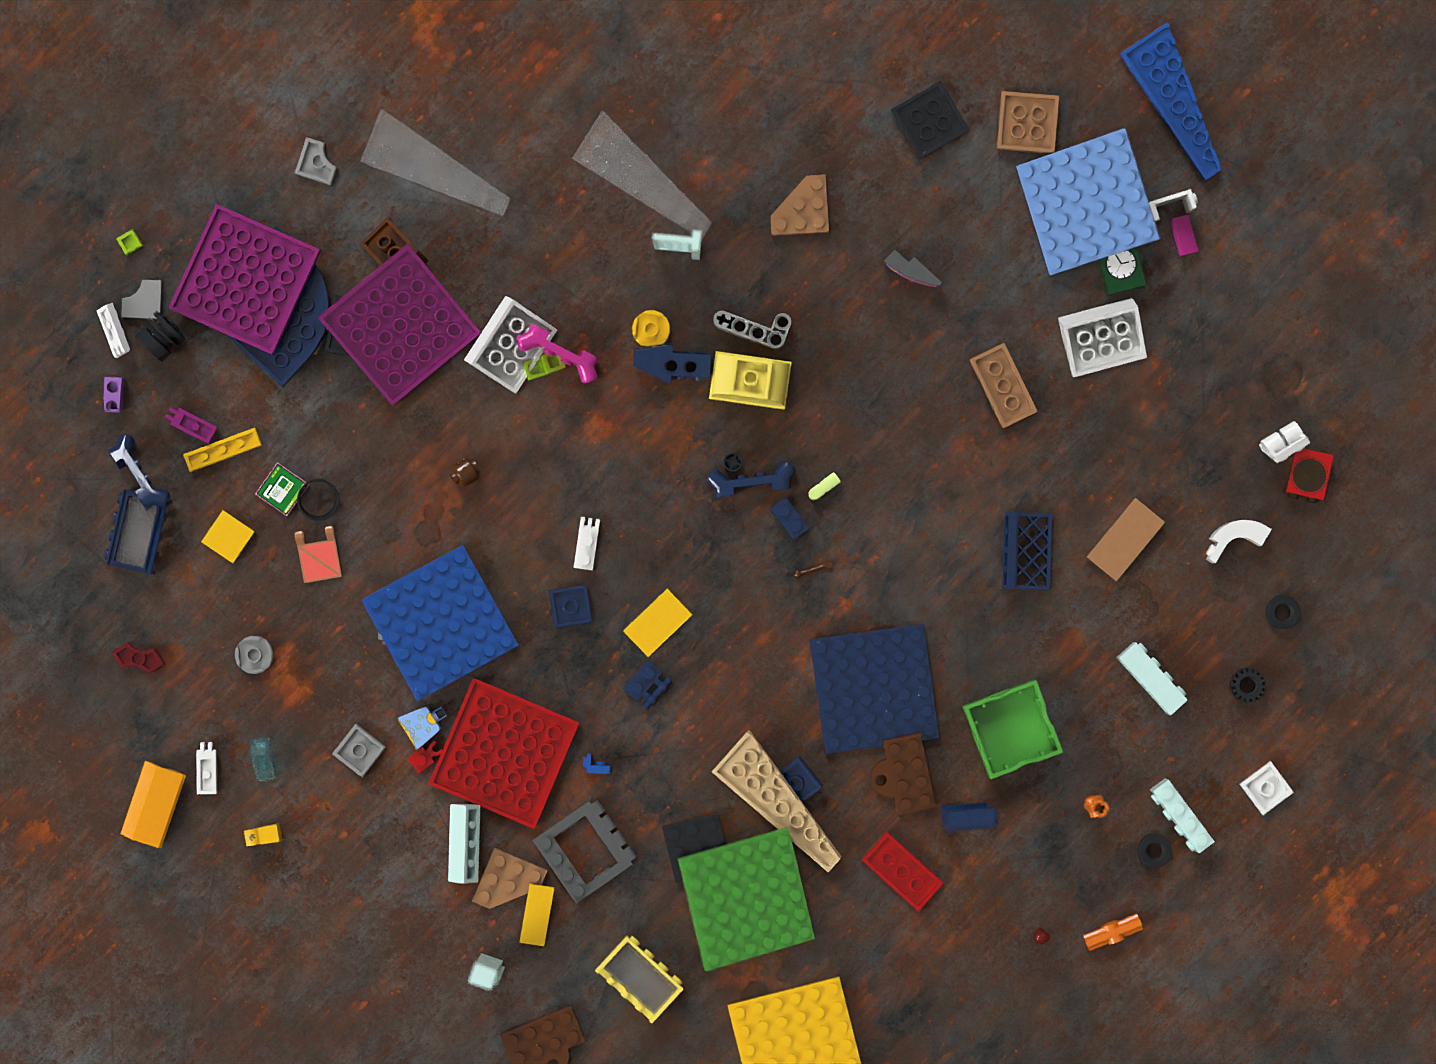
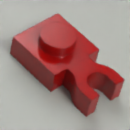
[407,740,443,773]

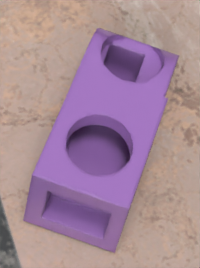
[103,377,126,413]

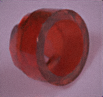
[1034,927,1051,944]

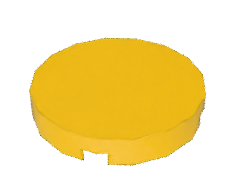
[632,310,670,347]

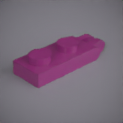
[165,407,218,444]

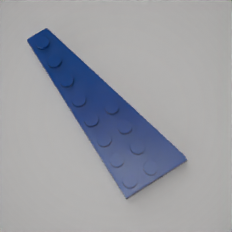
[1120,22,1222,181]

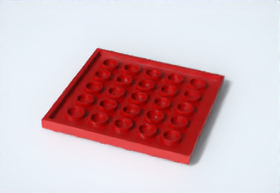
[429,678,580,829]

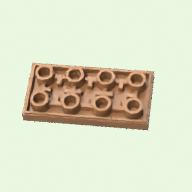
[1086,498,1165,581]

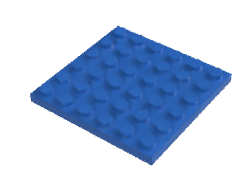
[361,545,519,701]

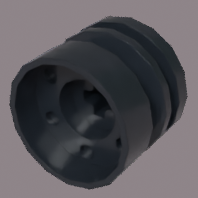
[133,311,186,362]

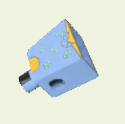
[397,706,447,750]

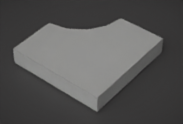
[295,137,338,186]
[121,280,162,319]

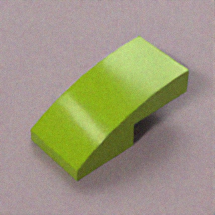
[522,354,566,381]

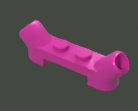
[516,324,599,383]

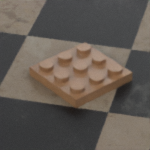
[997,91,1059,154]

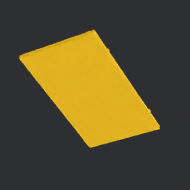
[623,589,692,657]

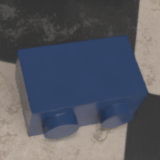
[770,498,809,540]

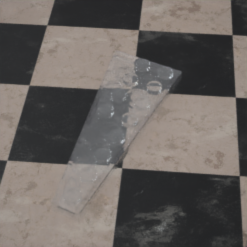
[360,109,511,217]
[572,111,712,240]

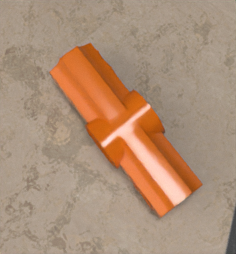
[1084,795,1109,818]
[1083,914,1143,951]

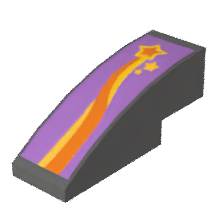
[883,250,942,287]

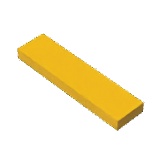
[183,428,263,472]

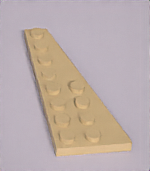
[712,730,841,872]

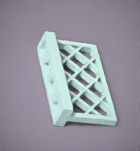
[653,230,701,260]

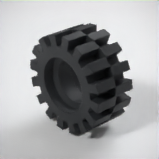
[1229,668,1266,703]

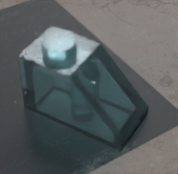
[250,737,277,782]

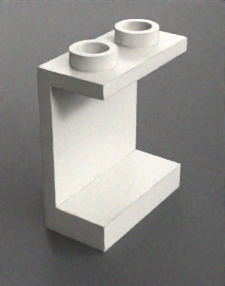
[1149,189,1198,223]

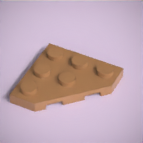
[770,175,829,236]
[472,848,548,909]

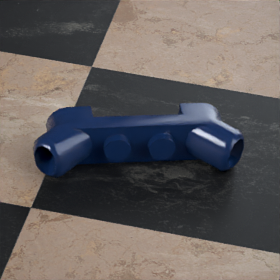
[108,434,170,511]
[706,461,796,498]

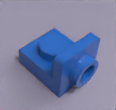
[583,753,611,774]

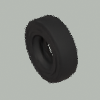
[1266,595,1301,629]
[1137,834,1172,868]

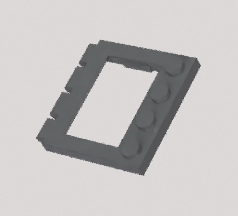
[532,800,637,904]

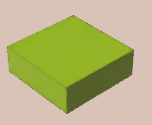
[116,229,143,256]

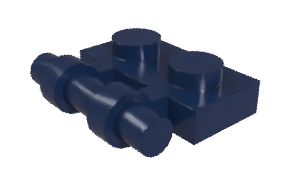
[623,660,672,710]

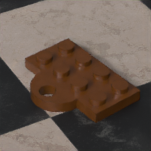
[871,732,936,815]
[500,1005,586,1064]

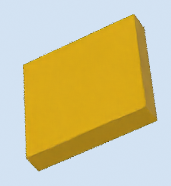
[201,510,255,563]

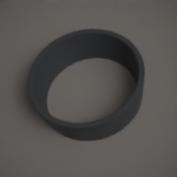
[297,479,340,521]

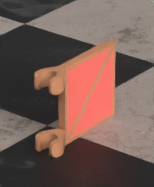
[295,526,342,583]

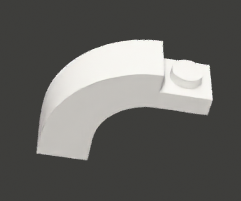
[1206,520,1271,563]

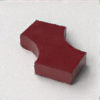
[112,642,166,674]

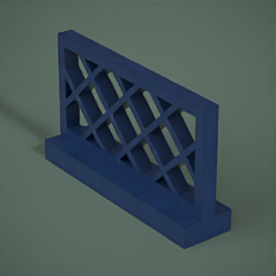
[1002,512,1052,590]

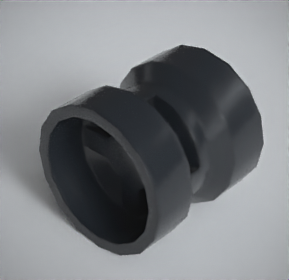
[723,452,743,472]

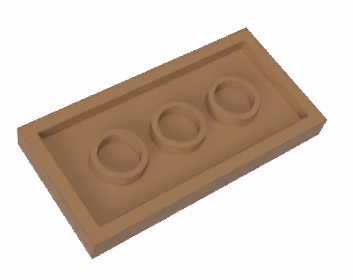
[969,343,1038,429]

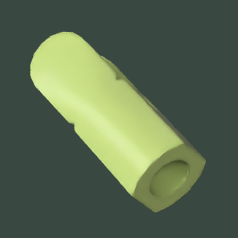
[809,472,841,501]

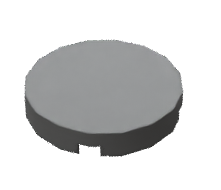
[235,636,274,674]

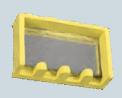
[595,935,683,1023]

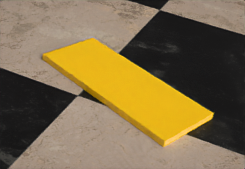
[519,884,554,946]

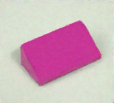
[1170,215,1199,257]

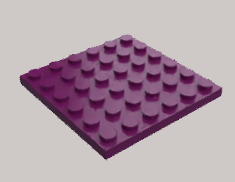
[168,204,321,355]
[318,244,481,406]

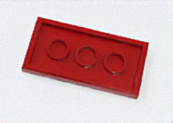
[861,832,944,912]

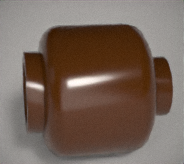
[450,458,480,487]

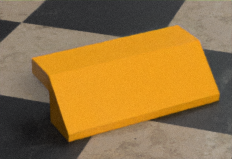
[121,761,186,848]

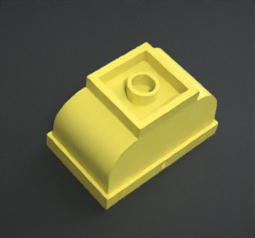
[709,351,792,410]

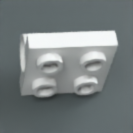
[1259,421,1310,463]

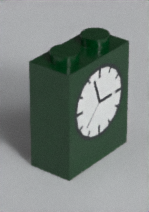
[1097,247,1146,296]

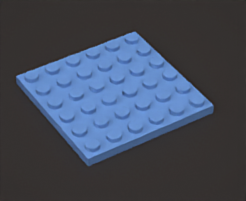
[1016,128,1160,276]

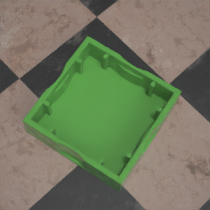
[962,679,1063,779]

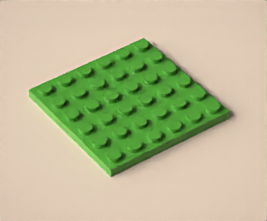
[678,827,815,971]

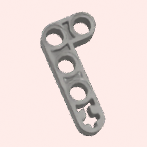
[713,311,791,350]

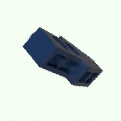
[633,343,711,383]

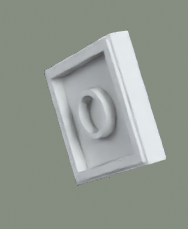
[1240,761,1294,815]

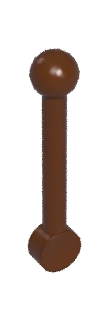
[794,561,833,578]

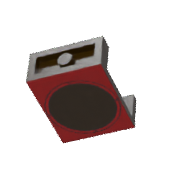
[1282,449,1334,504]

